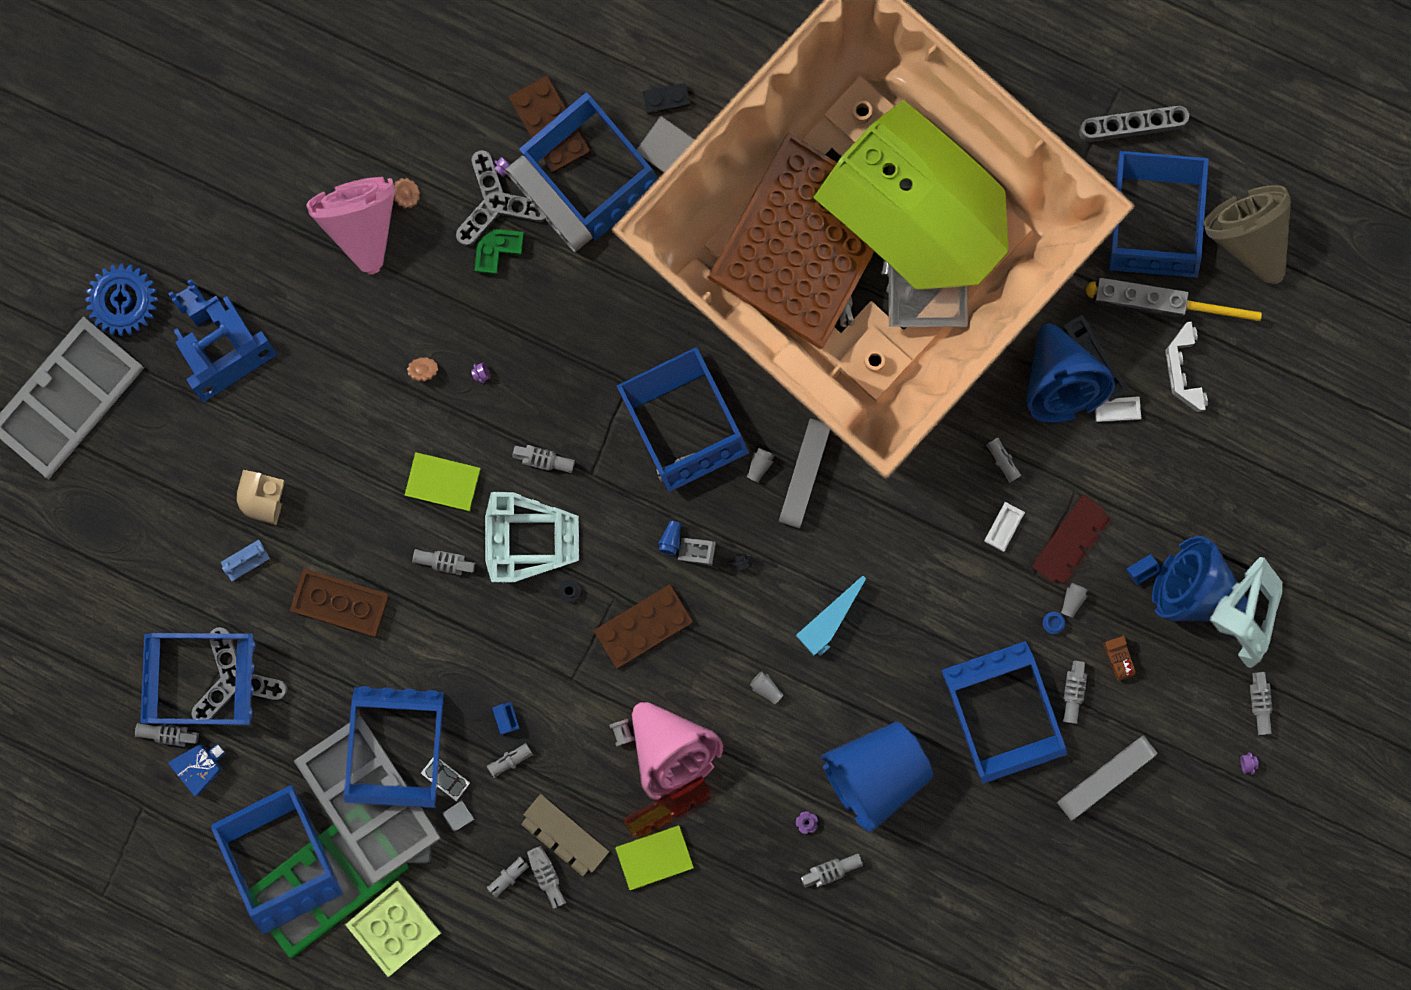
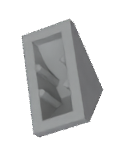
[678,538,716,566]

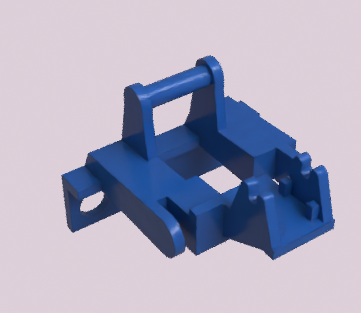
[169,279,278,402]

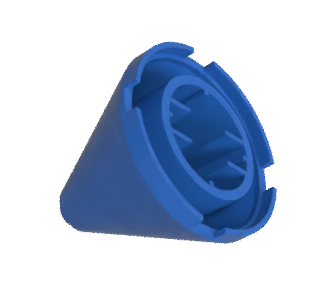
[1026,324,1115,422]
[1152,536,1248,622]

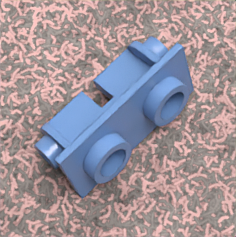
[220,540,270,581]

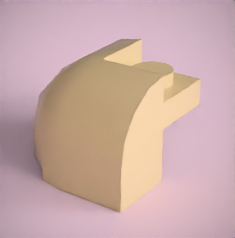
[237,470,285,525]

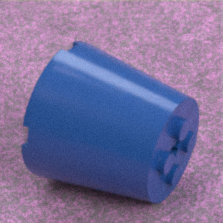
[821,722,933,832]

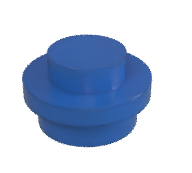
[1043,612,1065,634]

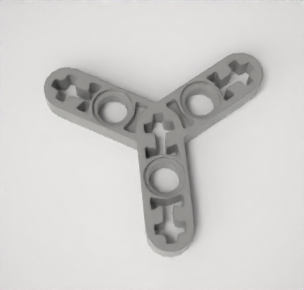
[456,151,546,246]
[191,627,287,719]

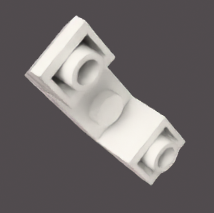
[1165,322,1208,412]

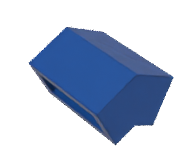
[1125,554,1161,585]
[493,702,520,735]

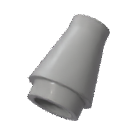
[747,448,775,482]
[1061,583,1088,618]
[750,672,783,704]

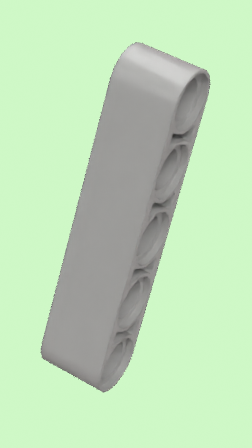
[1079,106,1189,142]
[505,155,593,252]
[779,418,830,529]
[1057,735,1157,820]

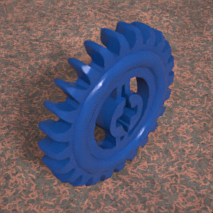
[85,263,159,336]

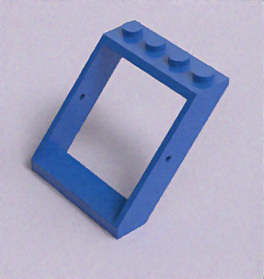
[519,92,659,241]
[1109,151,1208,278]
[617,347,749,492]
[141,633,255,725]
[941,641,1067,784]
[344,686,444,807]
[211,785,343,934]

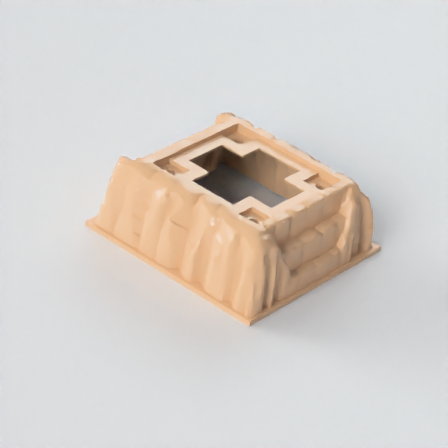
[613,0,1134,478]

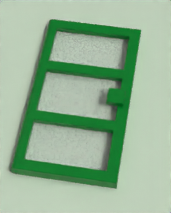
[249,804,410,959]

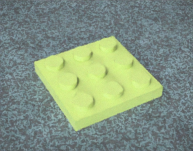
[345,881,441,977]

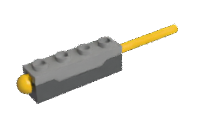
[1086,278,1262,321]

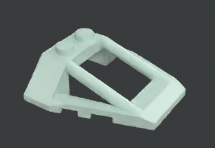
[485,492,579,582]
[1210,557,1282,668]

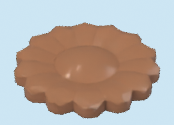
[394,178,420,208]
[407,357,438,381]

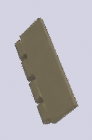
[521,794,609,876]

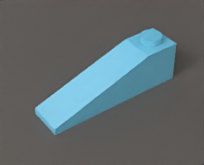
[796,576,866,656]

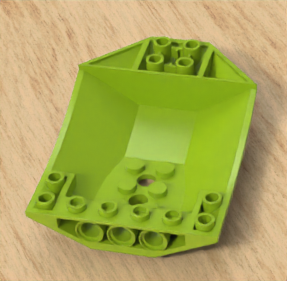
[813,99,1009,290]

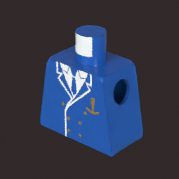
[168,743,226,796]

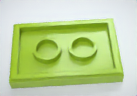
[405,452,481,511]
[615,825,694,890]

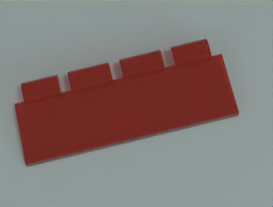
[1031,495,1110,584]
[623,775,711,839]

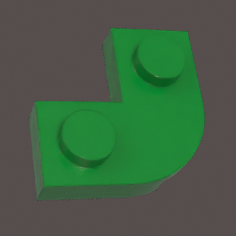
[474,229,524,275]

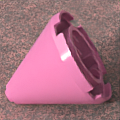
[307,177,395,274]
[632,702,723,800]

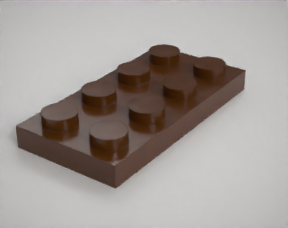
[509,75,590,174]
[290,568,389,637]
[593,584,693,669]

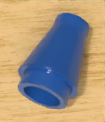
[658,521,682,556]

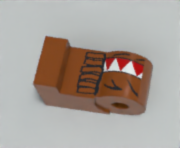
[1103,636,1136,681]

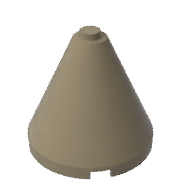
[1203,185,1291,284]

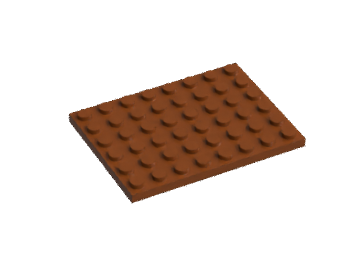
[707,132,874,349]

